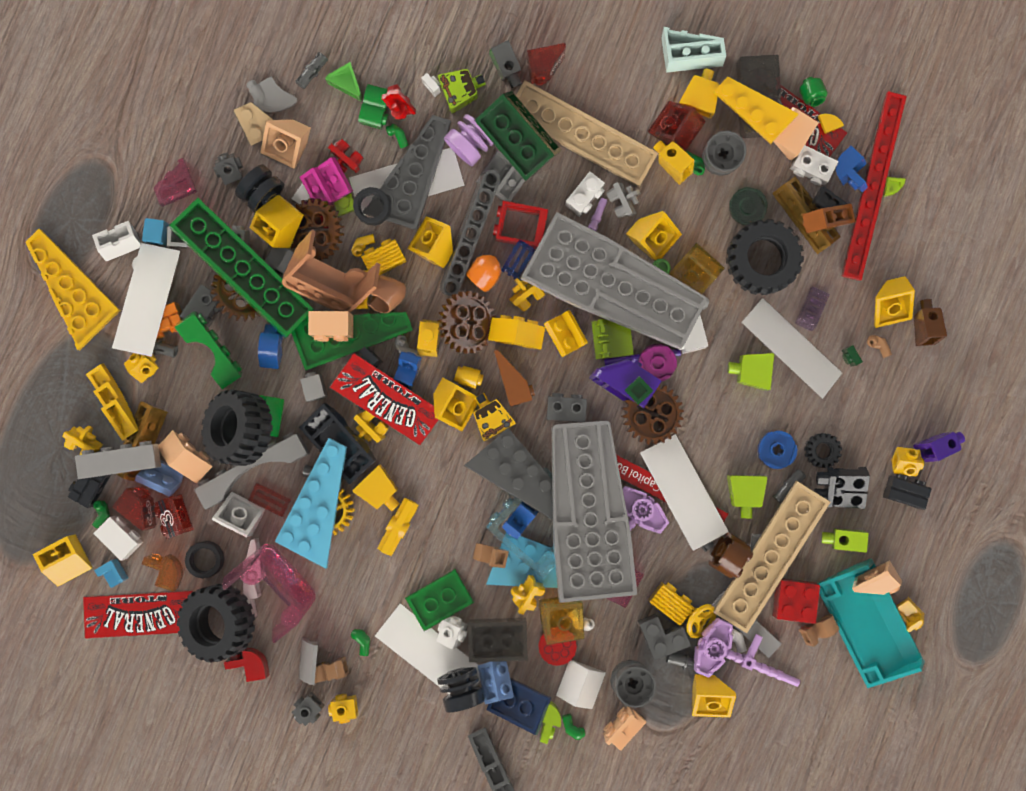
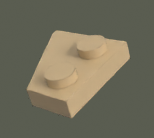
[234,102,273,146]

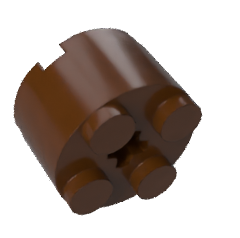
[709,532,753,578]

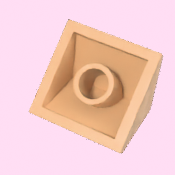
[773,107,819,161]

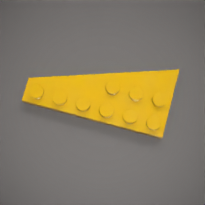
[25,229,121,350]

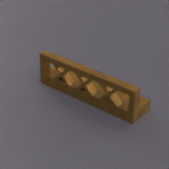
[772,176,841,254]
[116,401,168,482]

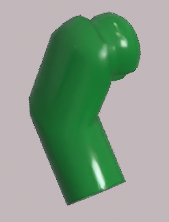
[386,123,409,149]
[92,500,110,529]

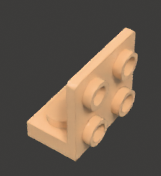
[603,706,646,751]

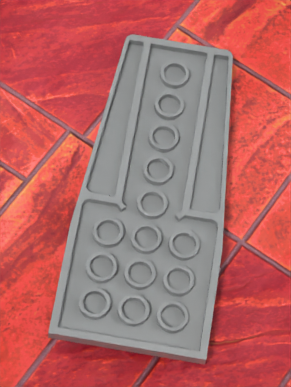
[521,212,707,349]
[551,421,637,603]

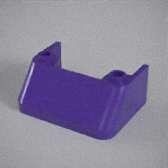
[589,358,662,408]

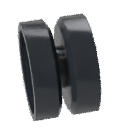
[235,164,285,213]

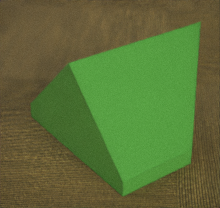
[325,62,363,101]

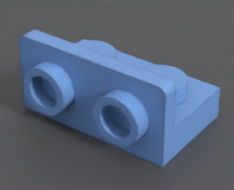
[135,460,184,497]
[478,659,514,704]

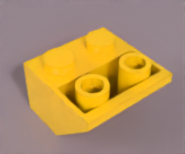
[249,195,304,248]
[32,534,93,586]

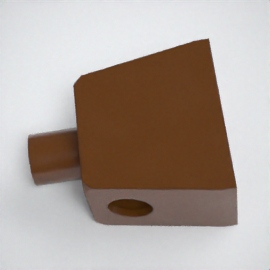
[914,299,947,346]

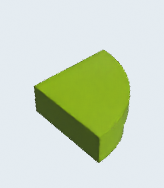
[883,176,906,197]

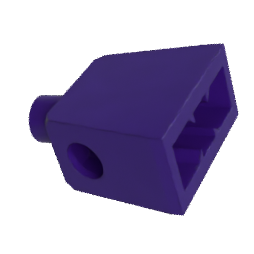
[913,432,965,462]

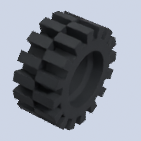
[804,433,842,468]

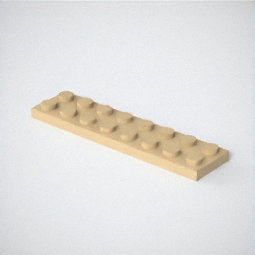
[516,80,658,187]
[713,481,831,633]

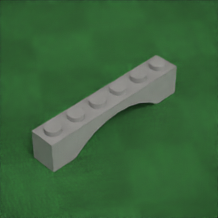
[194,432,310,510]

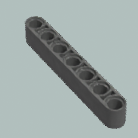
[440,170,500,296]

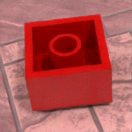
[772,578,820,624]

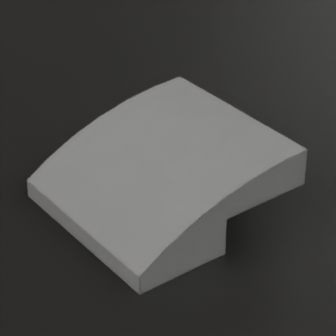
[476,151,525,202]
[299,637,318,685]

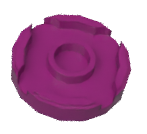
[638,344,677,381]

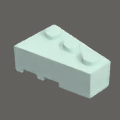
[661,27,726,73]

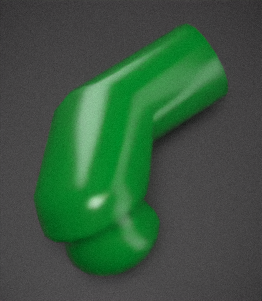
[685,150,705,176]
[351,629,370,656]
[562,714,586,740]

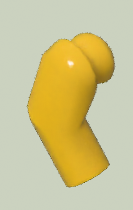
[351,234,376,257]

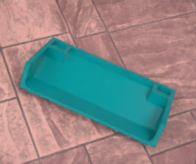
[817,558,925,688]

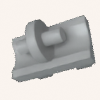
[606,182,641,218]

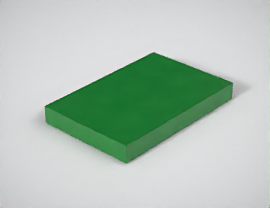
[405,569,474,631]

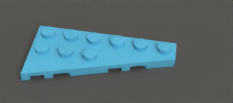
[275,438,347,569]
[486,533,558,588]

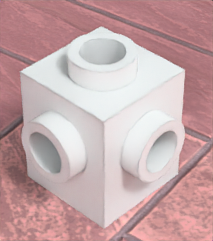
[436,616,468,650]

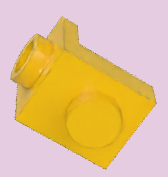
[896,597,925,632]

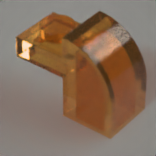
[142,554,183,592]

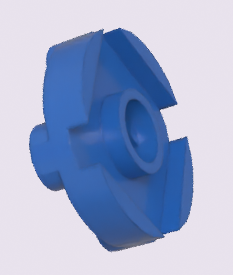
[758,431,798,469]

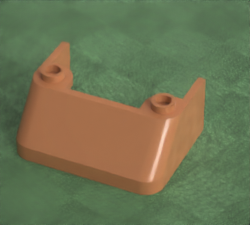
[282,230,380,313]

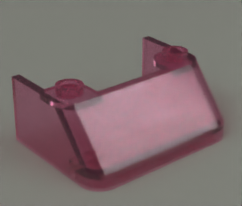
[222,544,316,643]

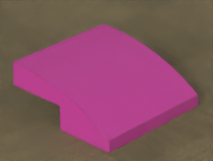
[300,157,353,205]

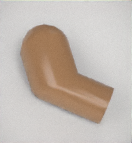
[867,335,892,358]

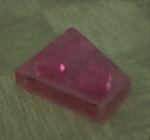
[153,158,197,207]

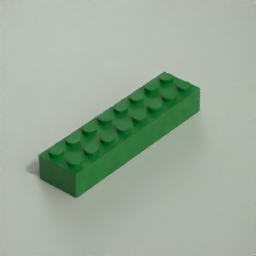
[169,198,314,339]

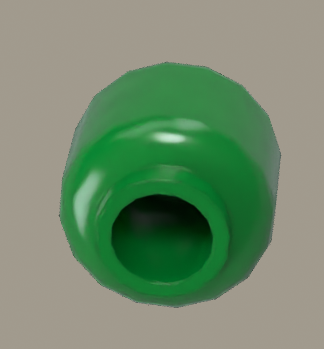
[799,77,828,107]

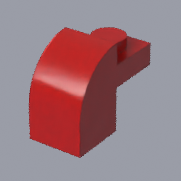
[224,648,270,682]

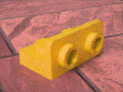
[544,310,588,357]

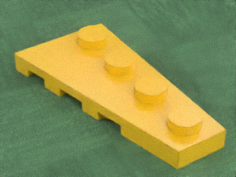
[714,77,799,144]

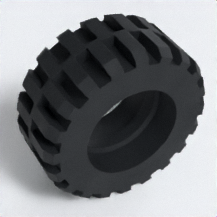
[726,219,804,295]
[201,389,273,466]
[177,584,255,663]

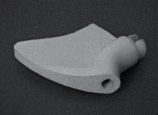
[247,76,298,113]

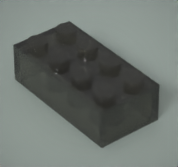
[736,55,782,138]

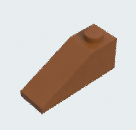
[802,204,856,233]
[494,350,535,407]

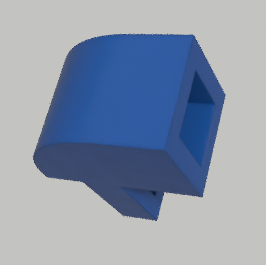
[836,146,868,193]
[258,324,283,369]
[394,352,422,391]
[502,501,539,539]

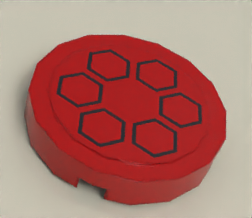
[538,626,577,666]

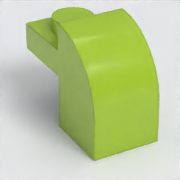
[539,701,561,744]

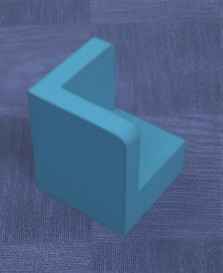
[142,218,169,246]
[94,559,128,588]

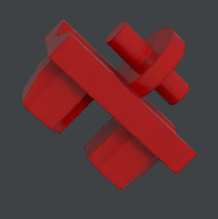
[382,84,416,120]
[328,139,364,174]

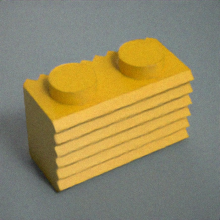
[361,239,407,275]
[648,582,694,626]

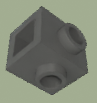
[213,153,243,185]
[292,692,325,726]

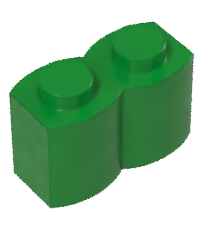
[358,84,389,130]

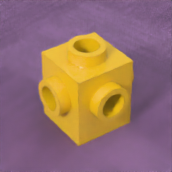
[124,353,159,383]
[891,447,924,477]
[328,694,359,724]

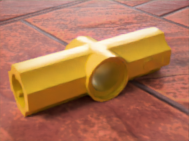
[377,497,419,556]

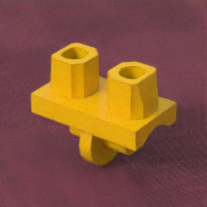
[509,278,545,311]
[353,410,390,443]
[62,426,103,455]
[510,575,545,615]

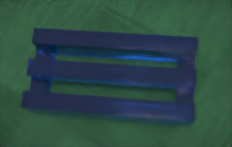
[501,239,536,280]

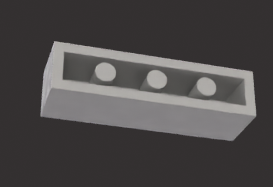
[75,441,161,479]

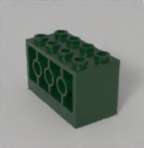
[474,91,562,181]

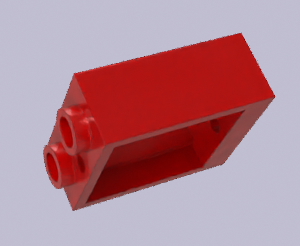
[493,201,548,249]

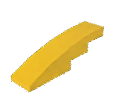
[86,363,139,441]

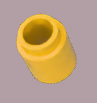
[454,365,484,389]

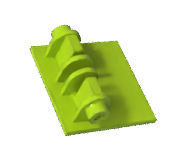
[591,319,634,359]

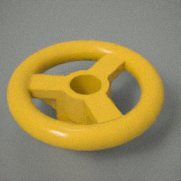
[686,604,717,638]

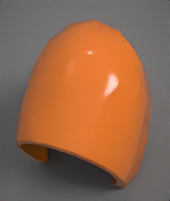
[466,255,502,292]

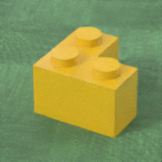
[488,315,545,350]

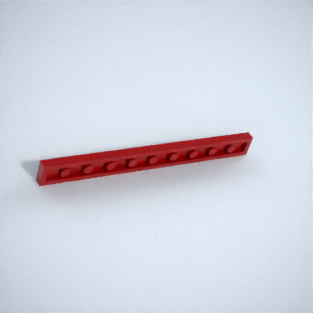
[841,91,907,281]

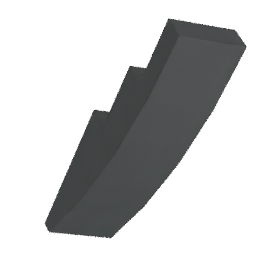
[468,728,515,791]

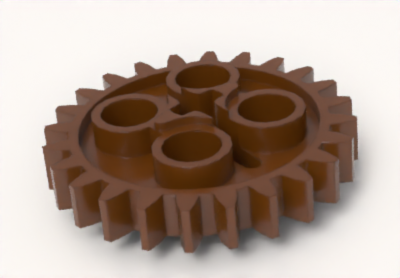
[291,198,344,261]
[210,275,261,322]
[437,291,496,354]
[621,385,684,445]

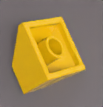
[626,211,682,261]
[407,216,453,269]
[874,276,915,328]
[433,377,478,432]
[692,674,736,717]

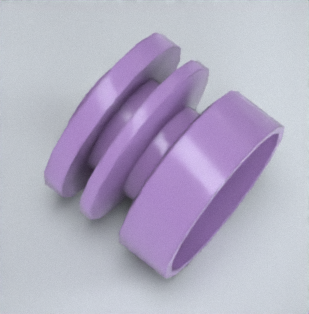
[444,114,494,167]

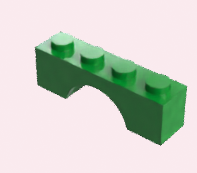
[174,311,242,389]

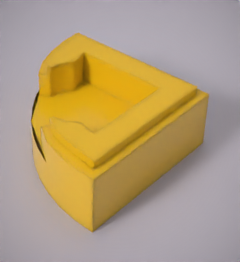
[818,114,844,134]

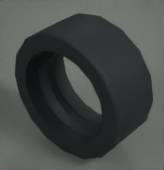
[353,187,391,226]
[185,541,225,579]

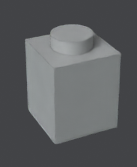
[300,372,328,402]

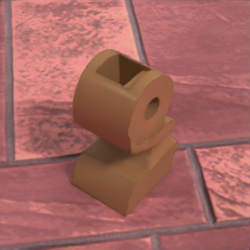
[473,543,509,568]
[799,614,840,647]
[315,656,349,683]

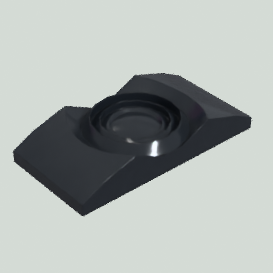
[299,403,376,485]

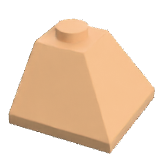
[260,120,311,169]
[852,560,902,595]

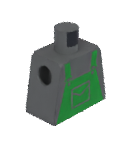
[489,40,522,88]

